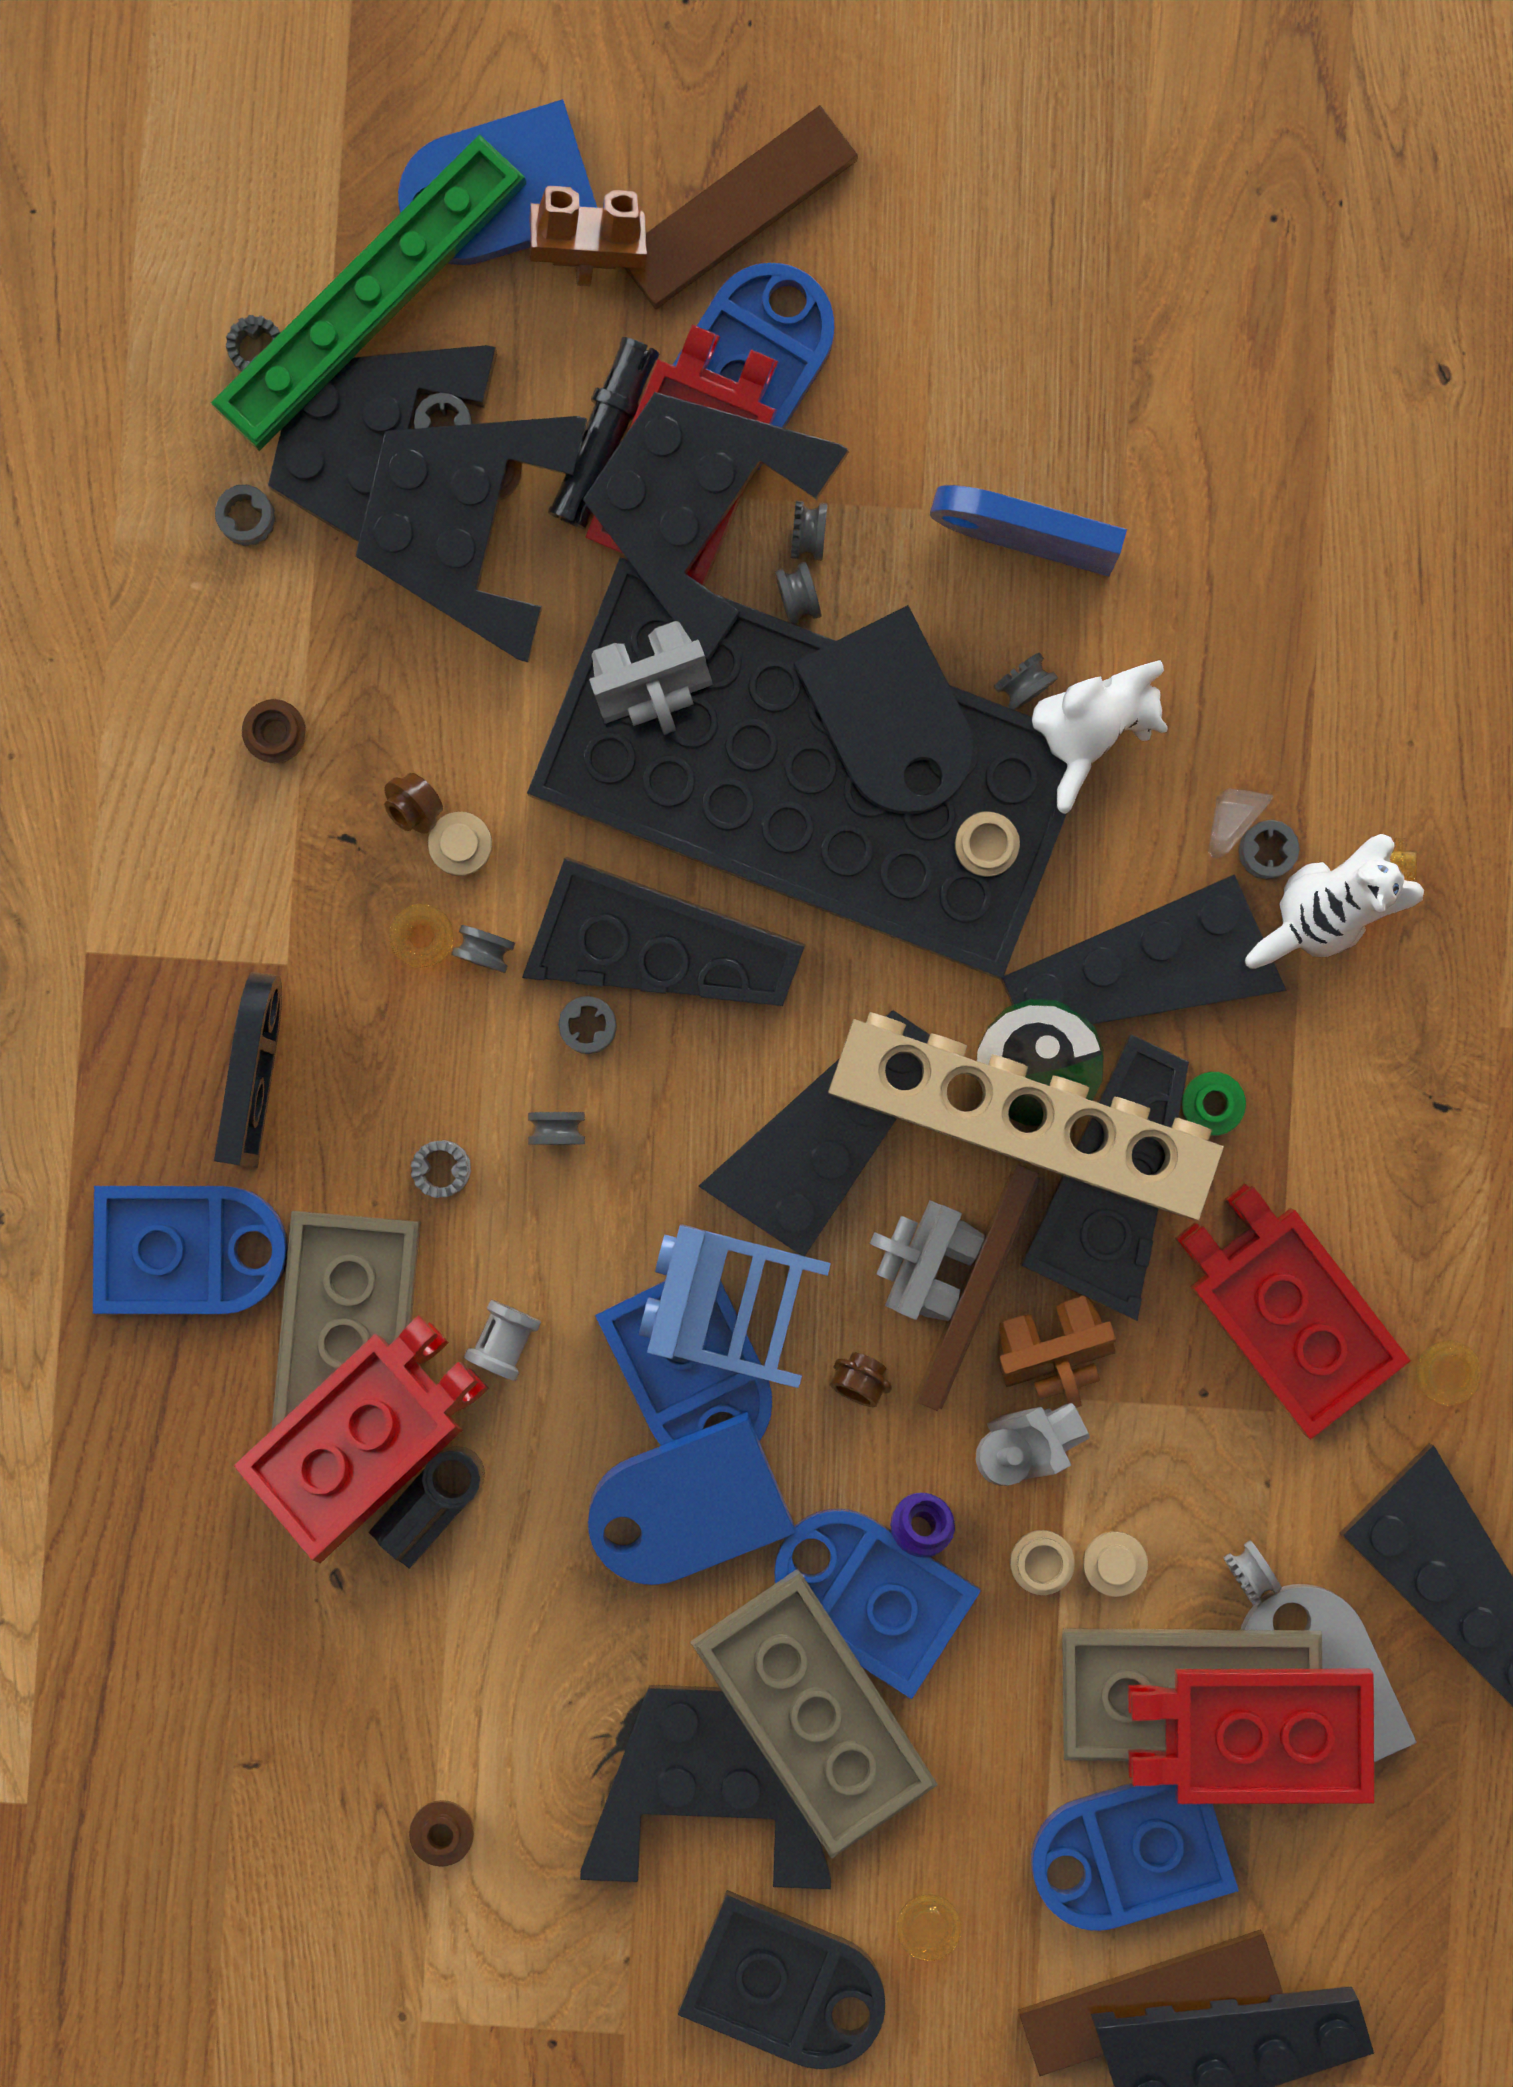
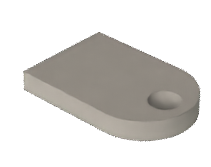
[1240,1584,1417,1762]

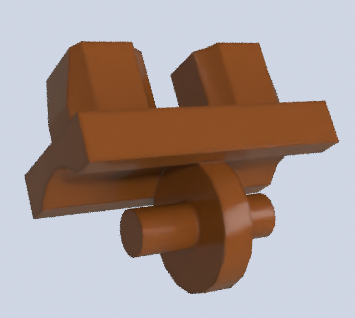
[529,186,647,286]
[999,1296,1116,1408]

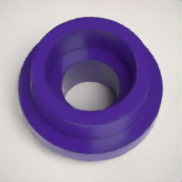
[890,1493,955,1558]

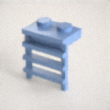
[639,1225,831,1388]

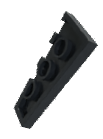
[522,857,806,1006]
[1001,874,1287,1025]
[698,1010,930,1256]
[1020,1034,1189,1321]
[1340,1443,1513,1708]
[1091,1986,1374,2087]

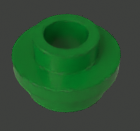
[1181,1072,1246,1136]

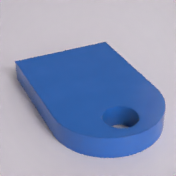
[398,99,597,265]
[673,263,834,470]
[930,485,1127,577]
[93,1186,288,1314]
[595,1280,772,1446]
[588,1412,796,1585]
[774,1509,981,1699]
[1031,1783,1239,1931]

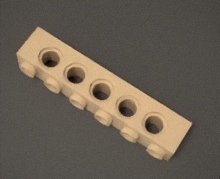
[828,1012,1224,1220]

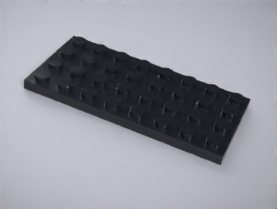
[527,557,1067,980]

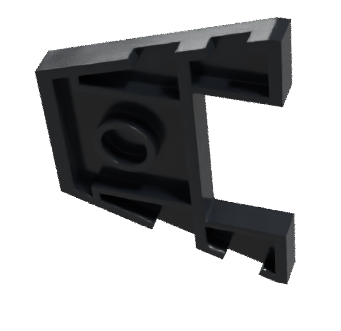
[268,345,497,542]
[583,392,849,660]
[355,416,587,663]
[580,1685,831,1889]

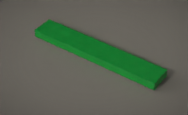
[211,134,526,451]

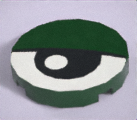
[977,999,1104,1126]

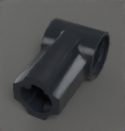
[368,1446,485,1569]

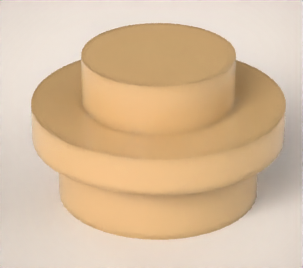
[428,812,492,876]
[955,812,1020,877]
[1010,1530,1075,1595]
[1083,1531,1148,1597]

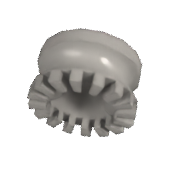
[411,1140,471,1198]
[1223,1540,1282,1606]

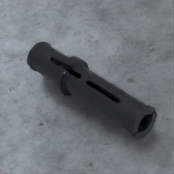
[548,337,660,529]

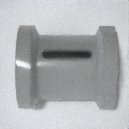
[464,1299,541,1381]

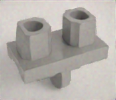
[589,621,713,735]
[869,1200,984,1321]
[976,1403,1090,1486]

